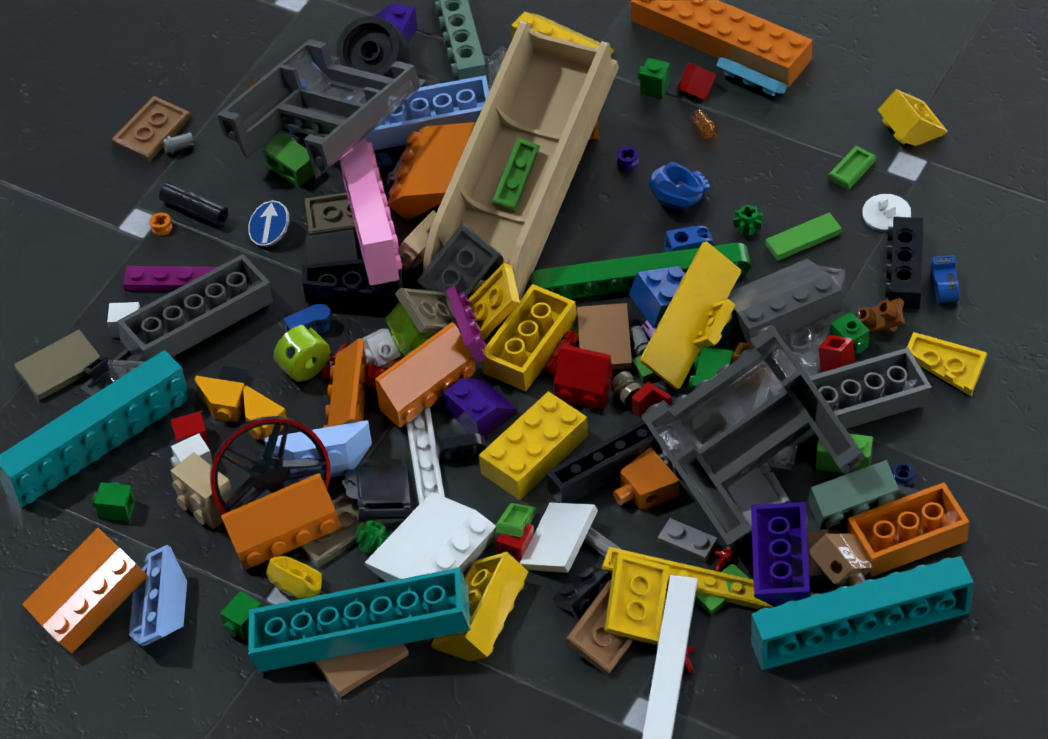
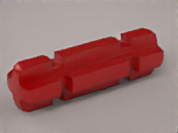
[544,330,579,375]

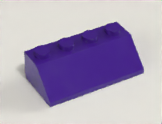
[751,502,811,607]

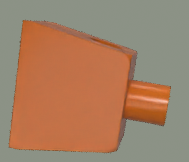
[613,448,680,510]

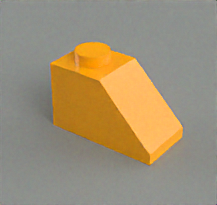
[195,376,245,423]
[243,385,287,442]

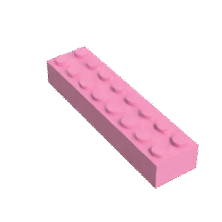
[340,138,402,286]

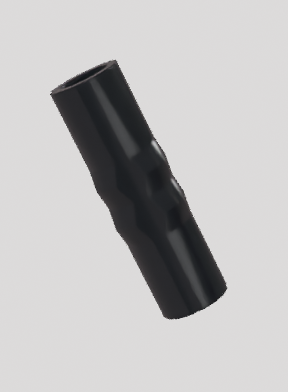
[159,182,229,226]

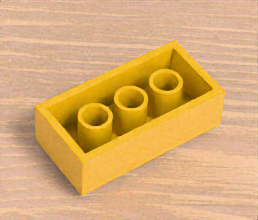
[481,284,578,391]
[479,391,588,500]

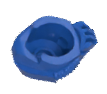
[648,162,710,211]

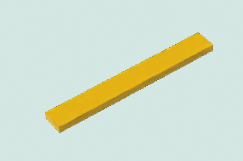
[602,547,815,610]

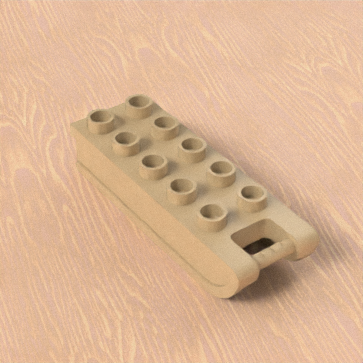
[423,21,619,301]

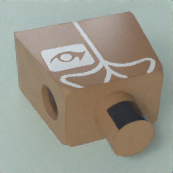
[808,534,873,586]

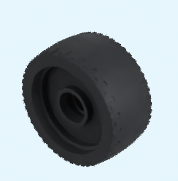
[336,16,409,79]

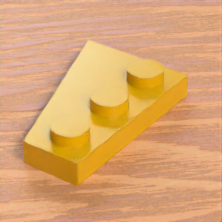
[907,332,987,396]

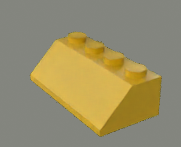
[511,12,614,55]
[431,552,529,661]

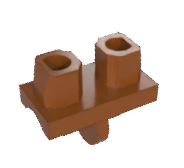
[857,298,905,335]

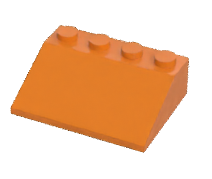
[387,122,476,221]
[22,528,148,654]

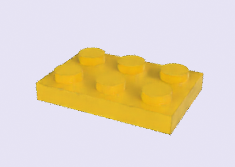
[469,263,520,340]
[604,553,669,645]

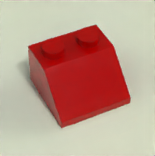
[554,344,612,410]

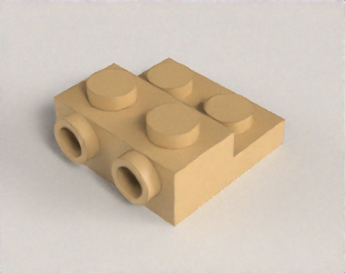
[398,210,436,274]

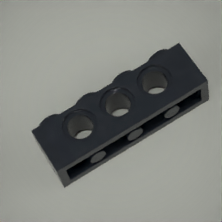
[885,217,923,309]

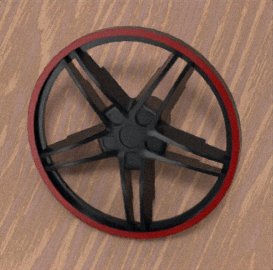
[209,416,330,514]

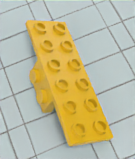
[640,241,741,390]

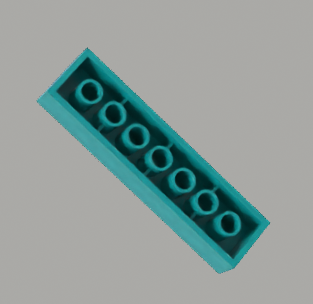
[0,350,190,508]
[751,556,973,670]
[249,567,471,672]

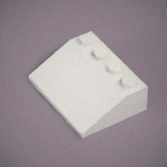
[364,492,496,582]

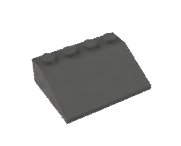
[727,259,842,349]

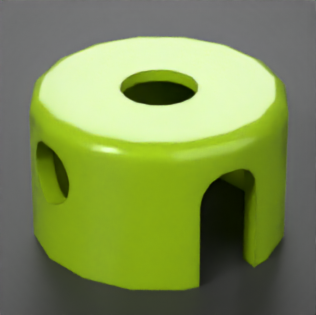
[273,325,331,382]

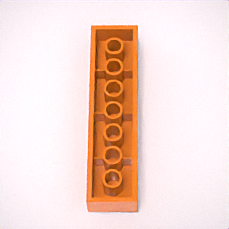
[631,0,813,88]

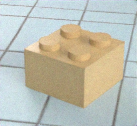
[171,452,235,530]

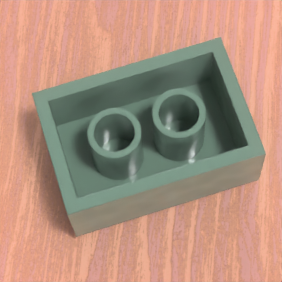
[808,460,899,530]

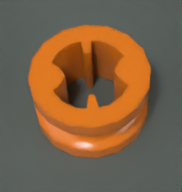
[149,213,172,236]

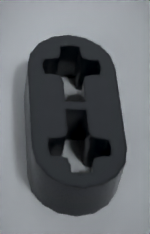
[436,433,487,462]

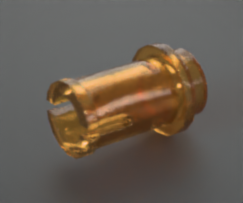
[691,110,718,138]

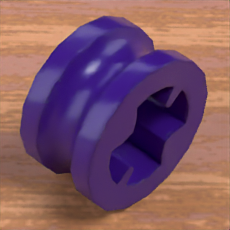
[617,146,638,170]

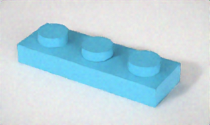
[716,57,788,96]

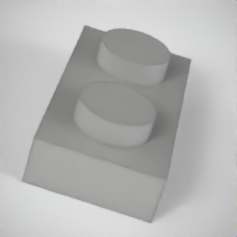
[658,518,717,563]

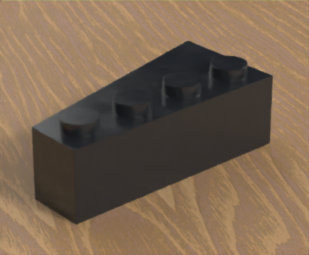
[302,257,404,312]

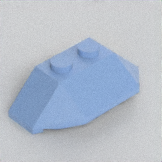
[265,420,372,482]
[129,545,187,646]

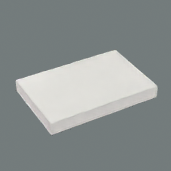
[520,503,598,572]

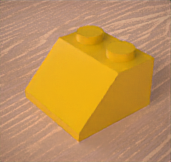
[878,89,948,146]

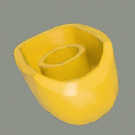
[266,556,322,599]

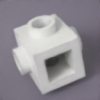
[362,329,401,369]

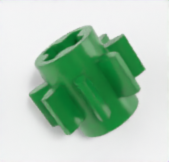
[733,205,763,235]
[355,521,388,554]

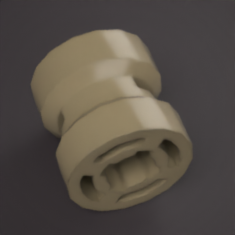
[610,371,642,407]

